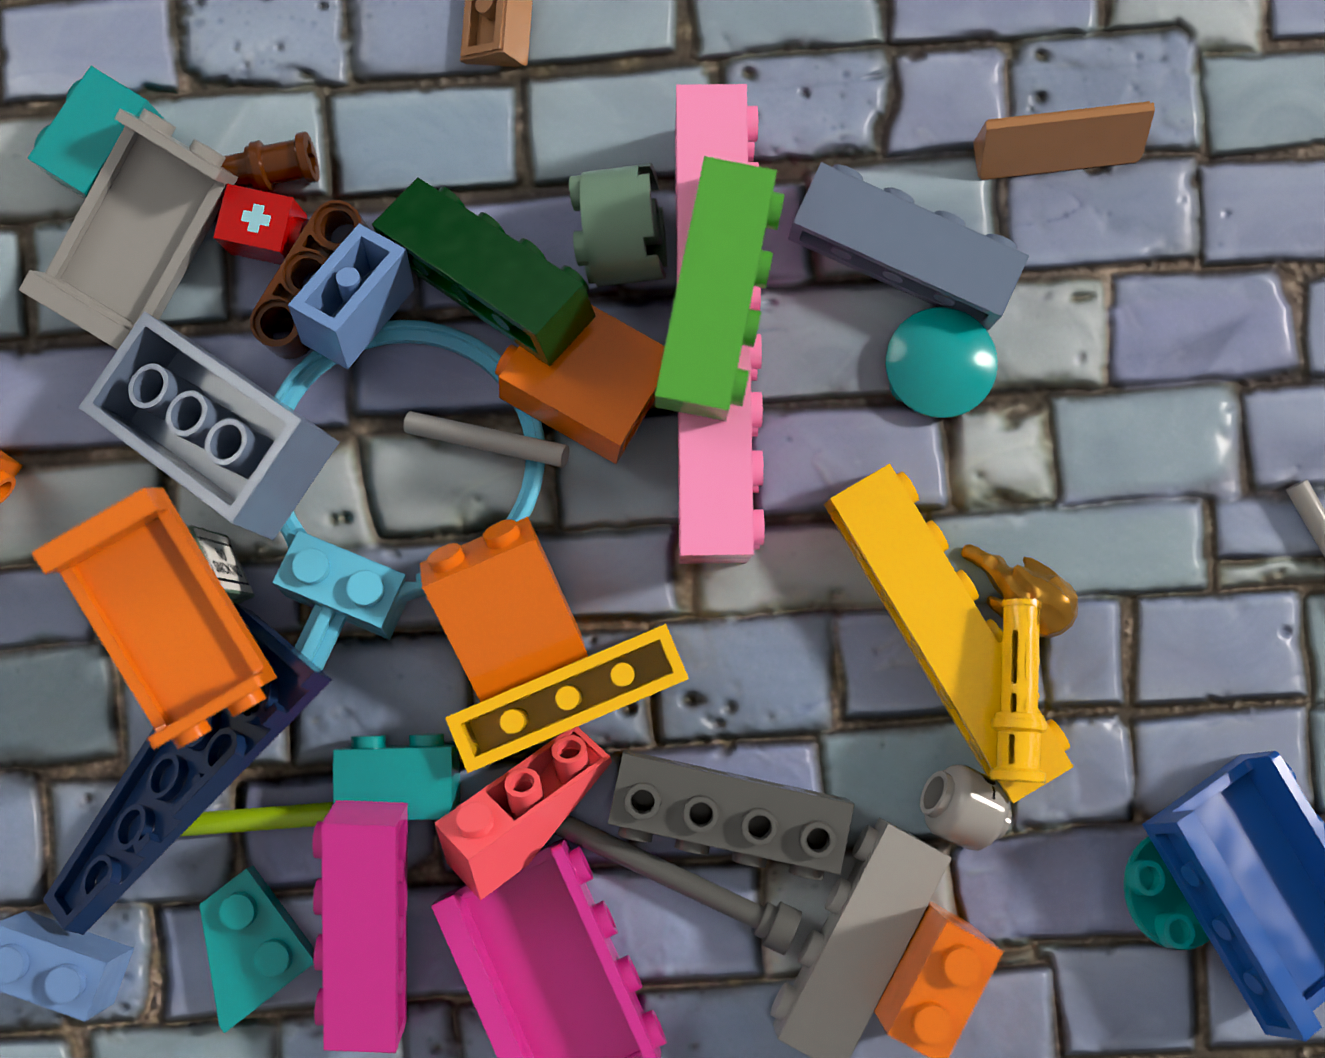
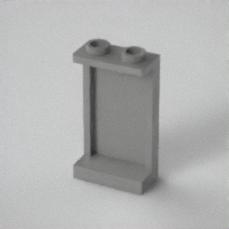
[19,108,238,350]

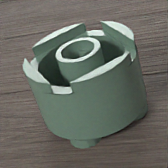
[569,163,667,287]

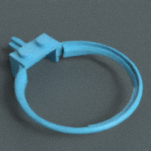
[272,320,545,670]

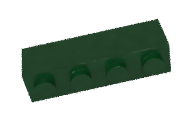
[372,177,596,366]

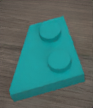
[199,865,314,1033]

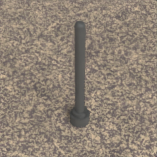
[554,815,802,955]

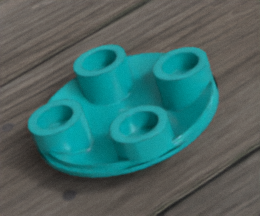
[885,307,998,418]
[1124,836,1209,950]

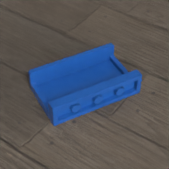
[1142,751,1325,1041]

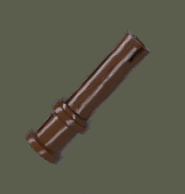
[221,131,320,192]

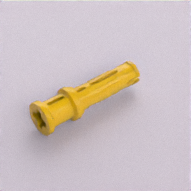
[990,598,1047,783]

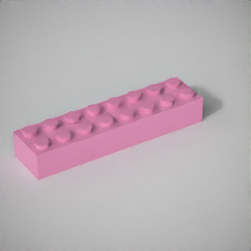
[675,84,764,564]

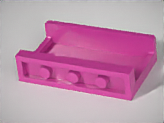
[431,838,667,1058]

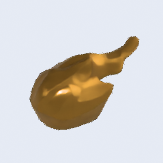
[961,544,1078,638]

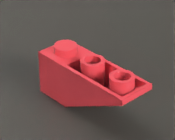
[434,727,612,901]

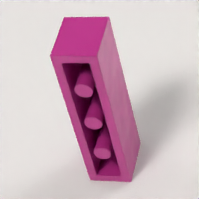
[312,800,408,1053]

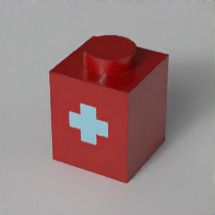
[213,184,309,265]

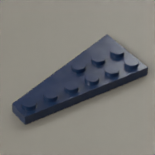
[43,603,332,935]

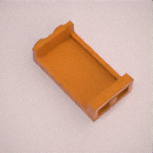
[31,487,277,749]

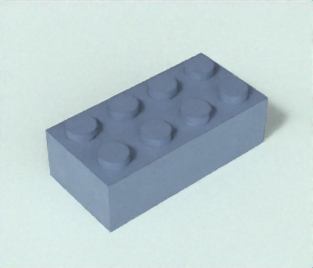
[78,311,340,540]

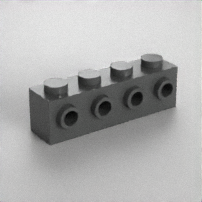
[608,750,854,880]

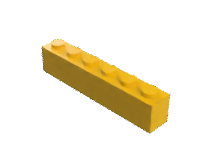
[824,463,1074,803]

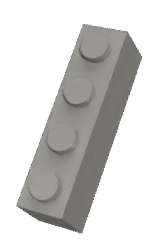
[770,817,952,1058]

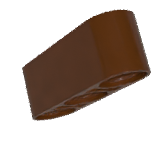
[250,200,369,359]

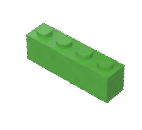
[655,156,785,421]

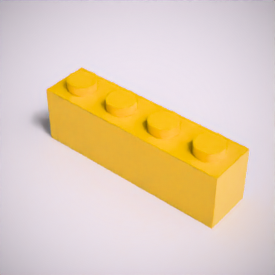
[445,624,689,773]

